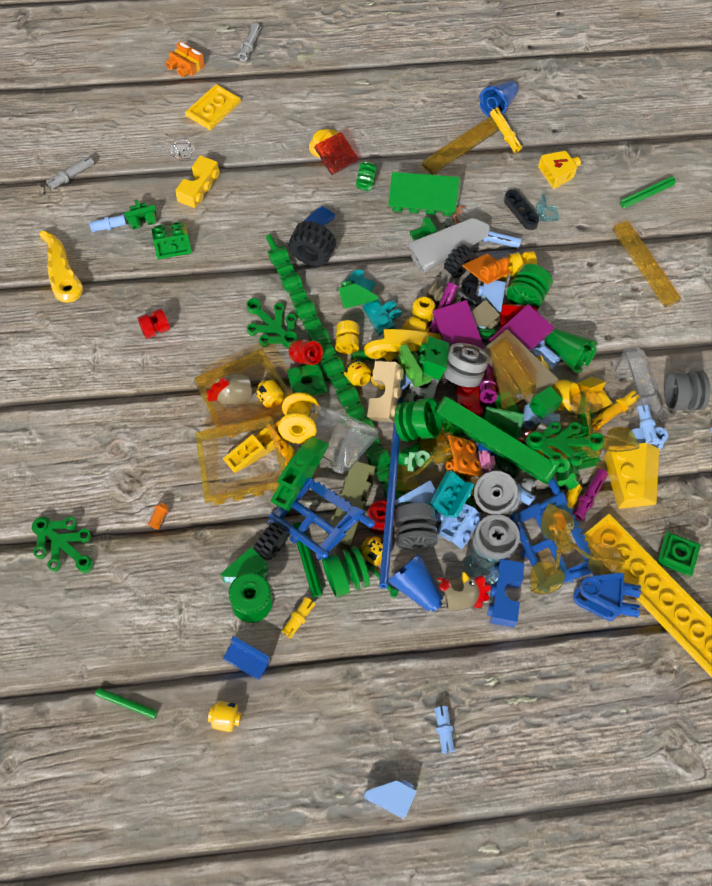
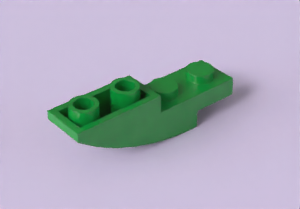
[270,436,329,512]

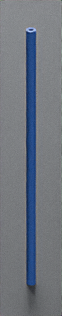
[379,397,403,589]

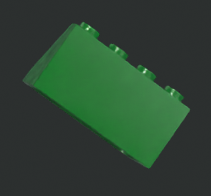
[388,172,461,217]

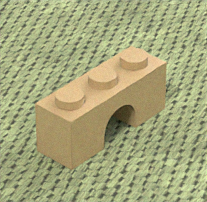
[367,361,404,422]

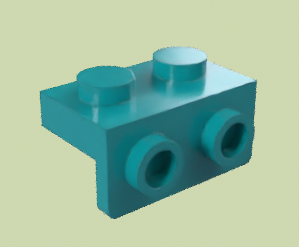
[429,471,474,518]

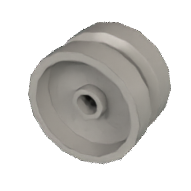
[444,343,490,387]
[474,471,522,517]
[472,515,520,565]

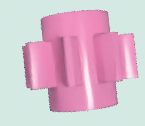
[476,451,495,474]

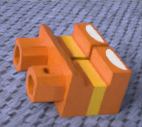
[166,41,205,78]

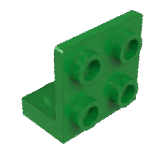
[151,222,192,260]

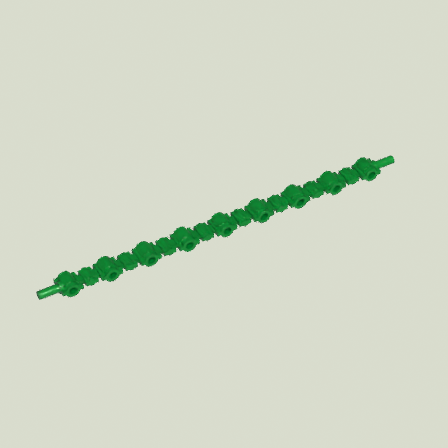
[266,234,407,500]

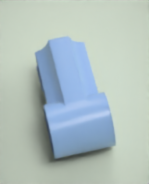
[531,340,561,370]
[522,404,560,429]

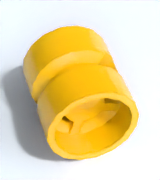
[507,251,537,276]
[335,320,360,355]

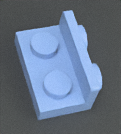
[437,504,482,549]

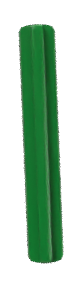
[620,176,676,208]
[292,522,323,598]

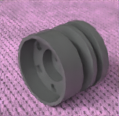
[664,371,710,410]
[394,503,438,551]

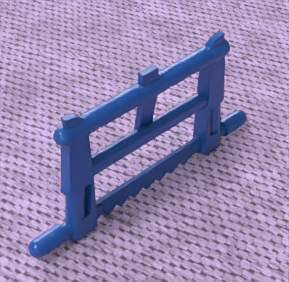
[267,478,375,561]
[510,478,601,593]

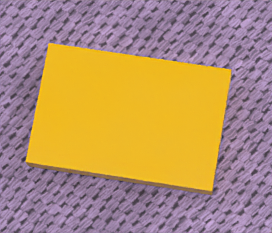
[185,84,241,131]

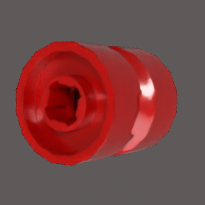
[137,308,170,339]
[289,339,323,365]
[368,500,387,535]

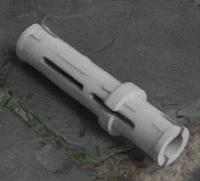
[238,23,261,61]
[46,156,94,190]

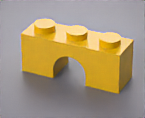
[175,155,220,208]

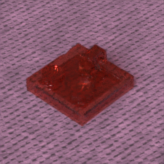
[314,132,359,175]

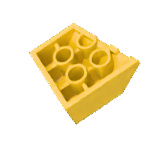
[604,443,659,509]

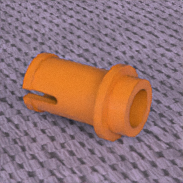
[147,503,169,530]

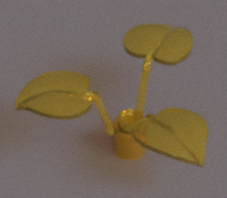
[547,390,640,460]
[387,432,475,496]
[530,504,625,595]

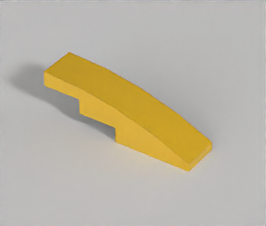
[223,419,286,473]

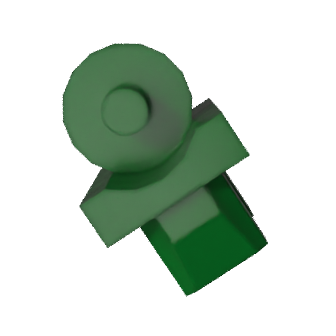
[124,199,156,230]
[398,443,432,472]
[555,456,580,490]

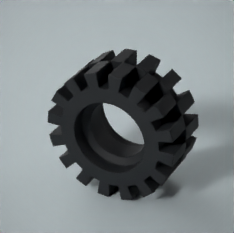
[444,244,476,278]
[254,522,290,561]

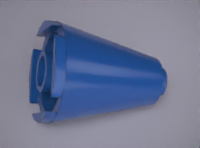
[479,81,518,118]
[388,554,443,612]

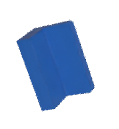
[223,636,271,681]

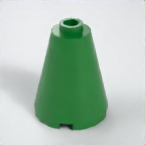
[545,328,598,373]

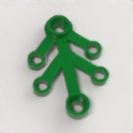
[246,298,299,349]
[526,422,605,466]
[32,516,94,573]

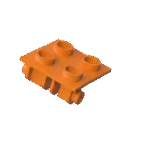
[463,253,512,284]
[446,435,482,477]

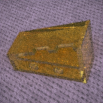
[490,339,536,409]

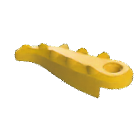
[39,230,83,303]
[364,329,442,361]

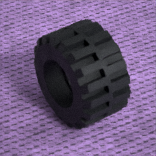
[288,221,336,267]

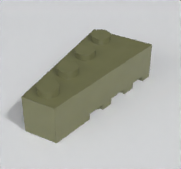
[325,460,375,552]

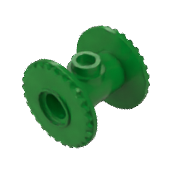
[228,572,272,623]

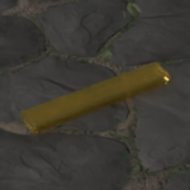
[422,116,500,175]
[612,221,682,307]

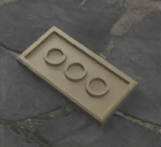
[483,329,558,405]

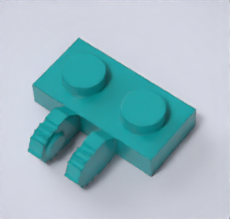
[362,300,402,336]

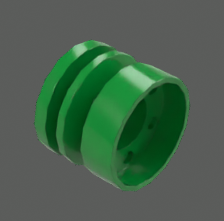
[506,263,553,309]
[394,398,442,442]
[322,546,370,598]

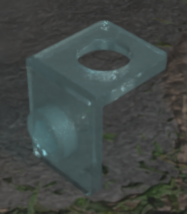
[536,194,559,222]

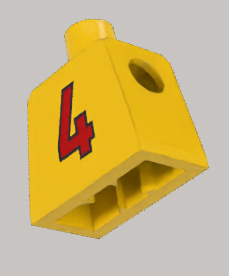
[538,151,581,189]

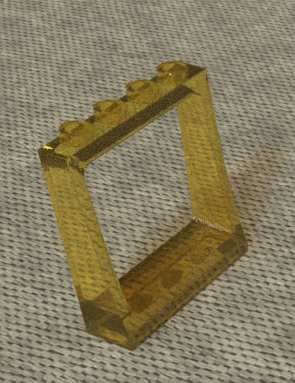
[194,348,291,439]
[195,417,286,505]

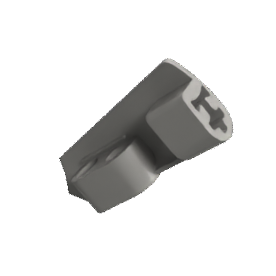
[407,218,490,274]

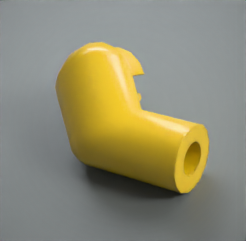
[277,440,295,466]

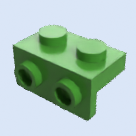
[397,344,432,388]

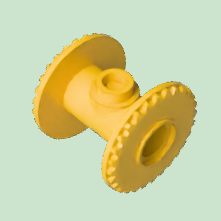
[278,392,320,444]

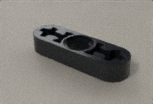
[504,190,539,230]

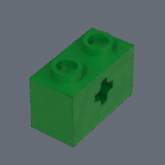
[417,336,449,381]

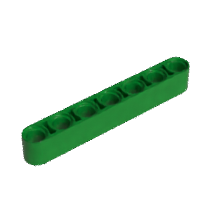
[433,396,559,484]

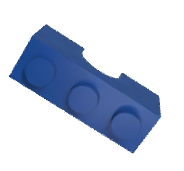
[487,559,525,628]

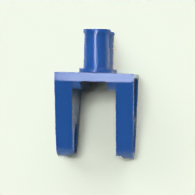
[573,573,641,621]

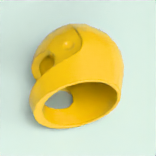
[552,380,581,412]

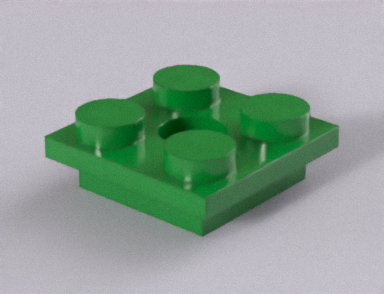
[286,363,327,396]
[657,531,701,577]

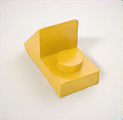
[576,377,612,414]

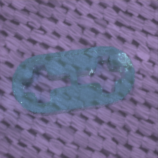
[464,554,499,584]

